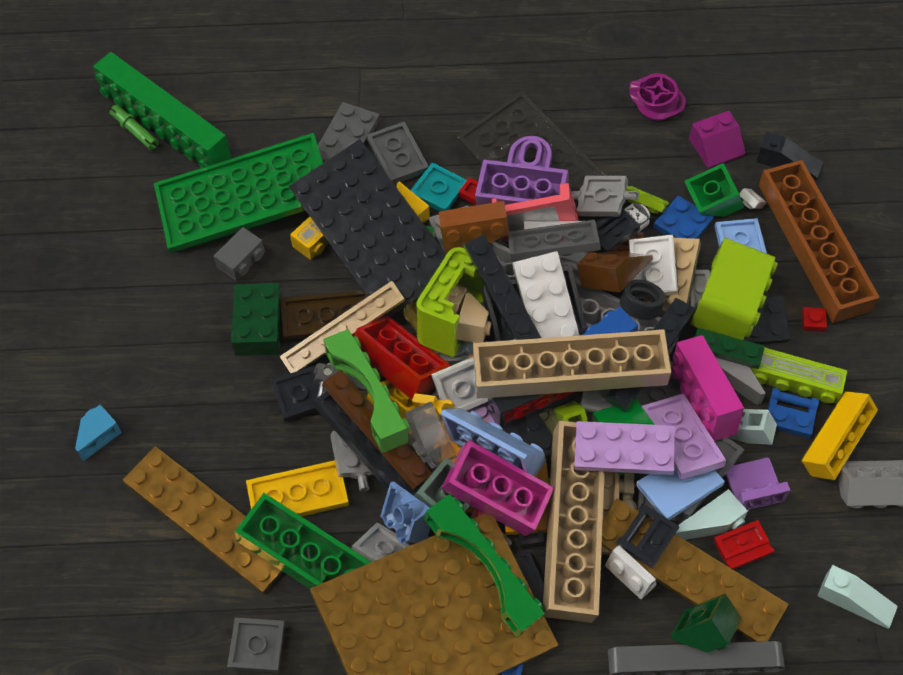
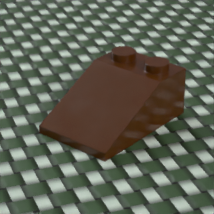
[577,251,653,292]

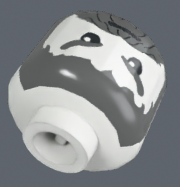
[623,203,650,234]

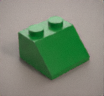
[684,163,744,217]

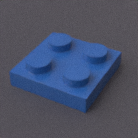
[653,196,714,239]

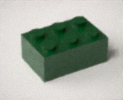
[231,283,282,356]

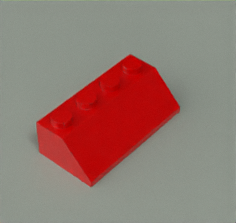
[354,316,451,400]

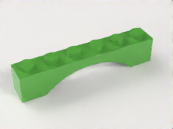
[323,329,410,453]

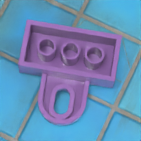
[475,136,569,205]

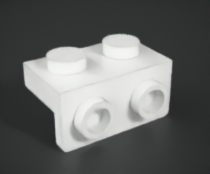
[605,546,657,599]

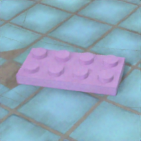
[642,394,726,480]
[574,421,675,475]

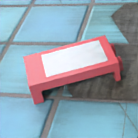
[492,183,578,242]

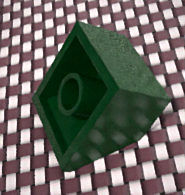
[670,593,742,653]

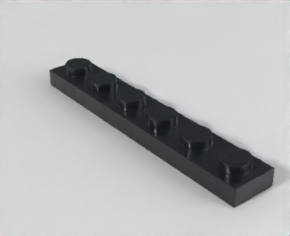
[464,234,541,340]
[605,298,696,412]

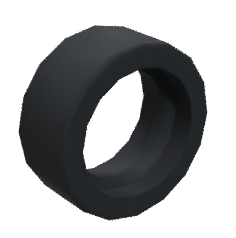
[620,279,665,320]

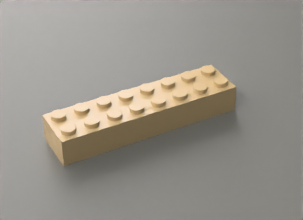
[473,330,671,399]
[543,420,604,623]

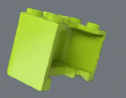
[690,237,778,340]
[417,247,485,358]

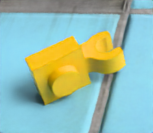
[412,393,455,417]

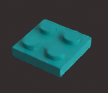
[410,163,467,212]

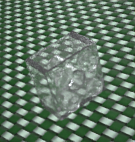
[405,401,457,469]

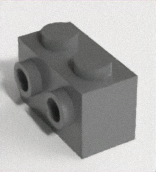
[213,227,265,281]

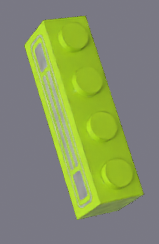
[750,348,847,404]

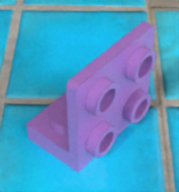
[726,458,790,510]

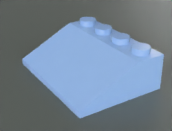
[441,409,546,477]

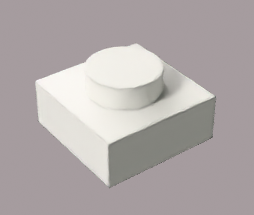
[739,188,767,209]

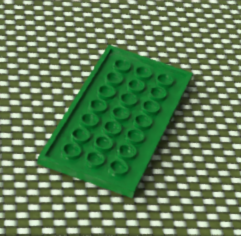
[154,133,323,253]

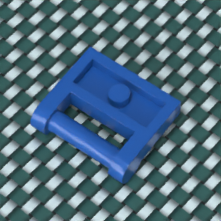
[767,388,819,439]

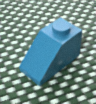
[75,405,121,461]

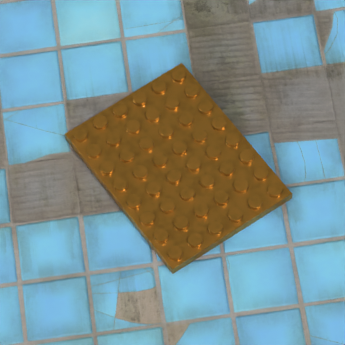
[310,513,558,675]

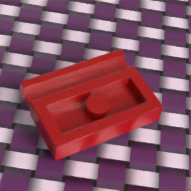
[713,520,774,570]

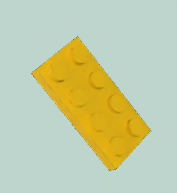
[246,460,349,516]

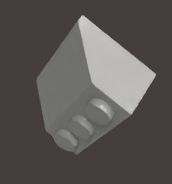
[837,460,903,508]

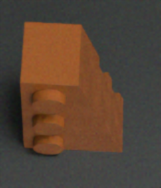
[439,201,509,254]

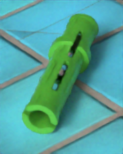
[110,105,159,151]

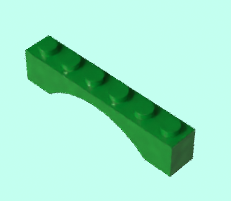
[423,494,545,637]

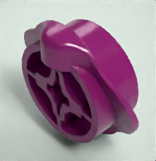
[629,73,686,121]

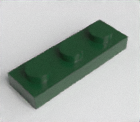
[695,328,765,369]

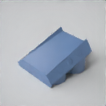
[380,481,430,544]

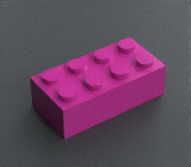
[671,335,744,441]
[441,440,554,536]

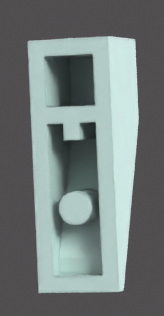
[728,409,777,445]
[676,489,748,540]
[817,565,898,629]

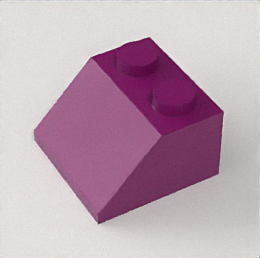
[689,111,746,169]

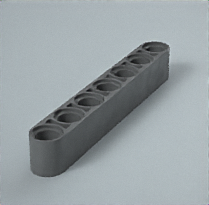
[607,641,785,675]

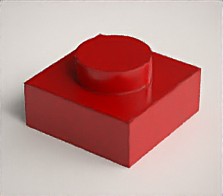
[458,177,478,205]
[802,307,827,332]

